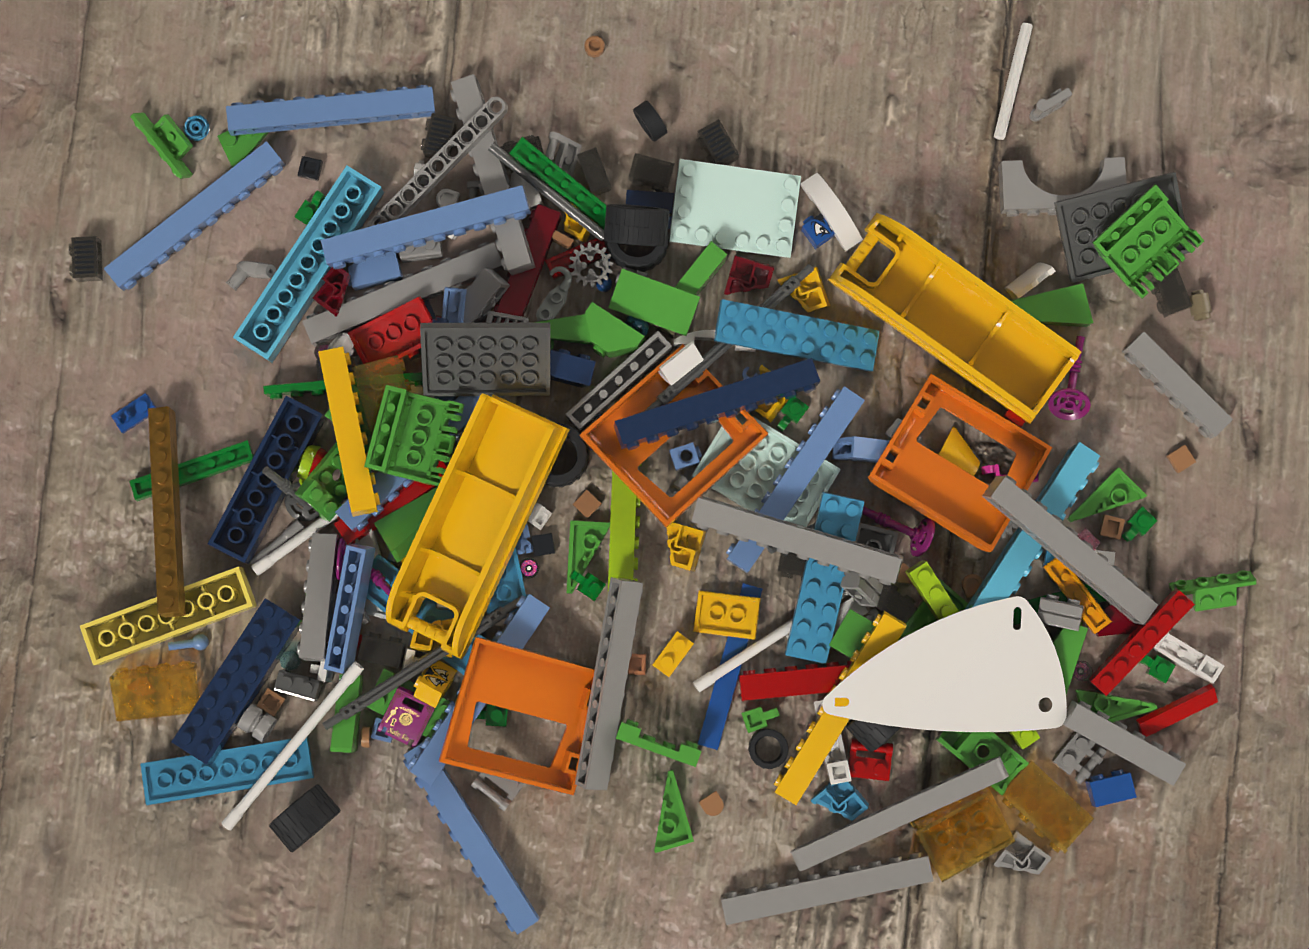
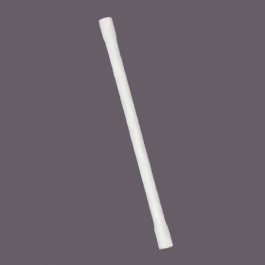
[251,498,348,576]
[693,590,849,693]
[221,661,364,831]

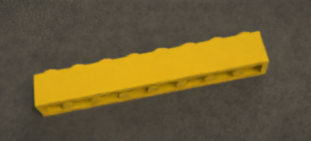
[318,347,381,517]

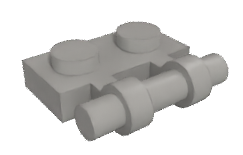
[1052,732,1107,784]

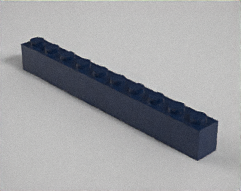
[614,358,820,450]

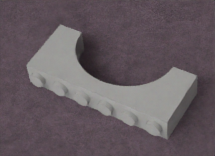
[998,157,1126,217]

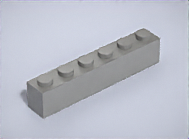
[566,331,672,432]
[1122,332,1233,439]
[297,533,341,662]
[1063,700,1186,786]

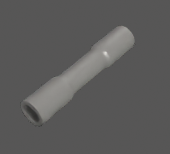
[250,519,305,564]

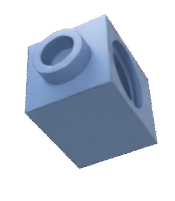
[669,442,702,471]

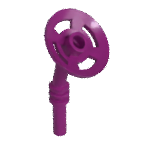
[1048,336,1091,420]
[862,506,935,557]
[336,538,392,596]

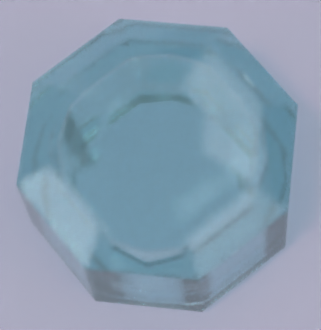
[280,650,302,671]

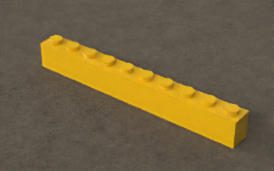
[774,611,906,805]

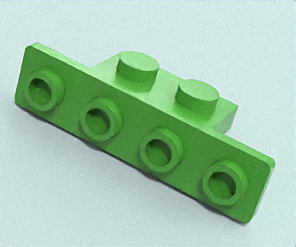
[130,113,193,179]
[1169,571,1257,612]

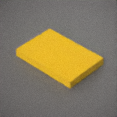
[693,590,761,640]

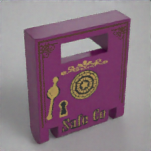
[377,686,435,748]

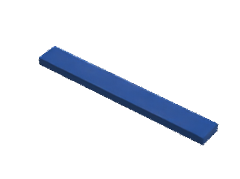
[698,583,763,750]

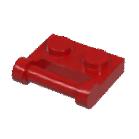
[848,739,893,781]

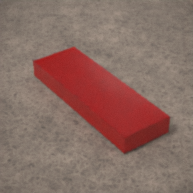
[545,238,609,280]

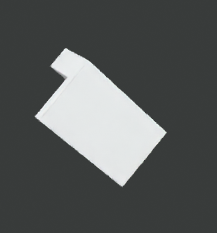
[658,341,703,386]

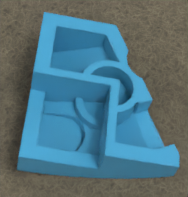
[810,781,869,821]

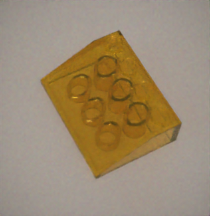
[909,787,1016,882]

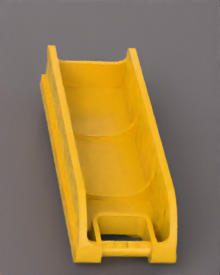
[828,213,1082,424]
[386,393,570,659]

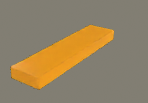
[1043,558,1112,634]

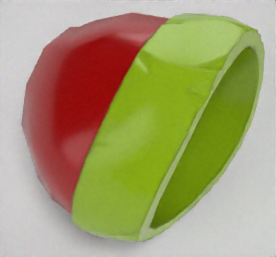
[296,445,328,485]

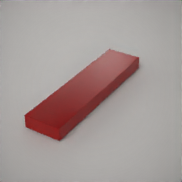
[1136,683,1218,738]

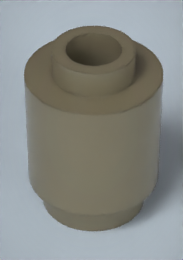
[1187,290,1212,321]

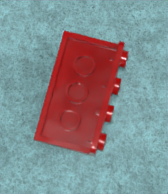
[347,296,433,376]

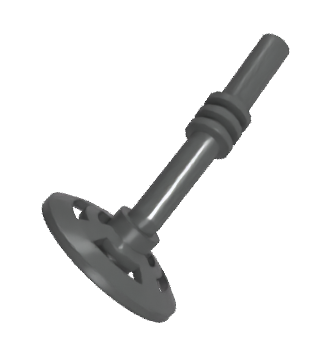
[262,466,320,521]

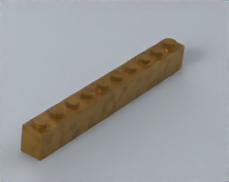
[148,406,186,618]

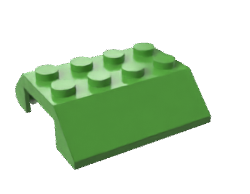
[1092,184,1204,299]
[364,385,465,486]

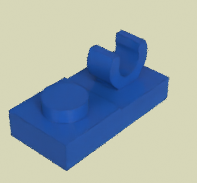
[111,393,156,434]

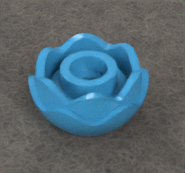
[183,115,210,141]
[625,316,649,336]

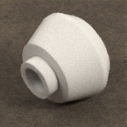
[327,333,354,356]

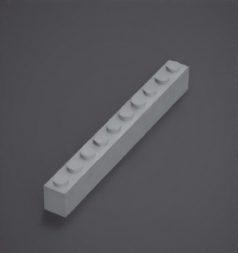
[450,74,536,275]
[302,242,504,347]
[982,475,1158,625]
[691,496,904,585]
[575,577,643,790]
[720,851,934,925]

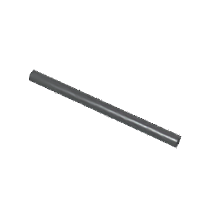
[488,142,604,242]

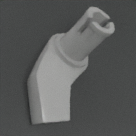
[226,261,276,291]

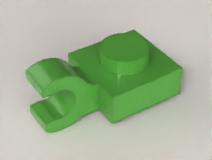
[741,706,780,733]

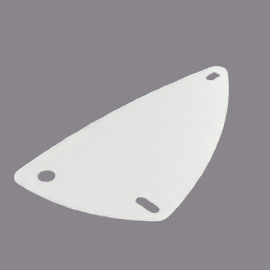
[822,596,1067,732]

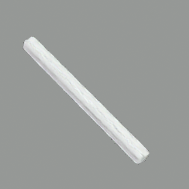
[994,23,1033,140]

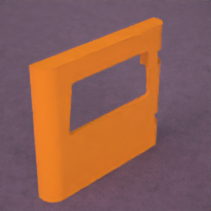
[580,344,768,528]
[868,374,1053,552]
[438,637,595,795]

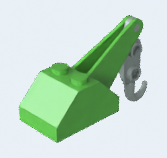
[533,267,645,358]

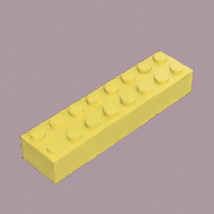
[80,566,257,665]

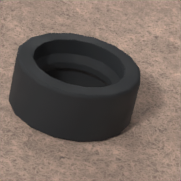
[633,101,667,142]
[748,729,789,769]

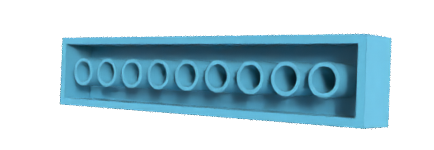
[233,165,385,363]
[964,442,1100,610]

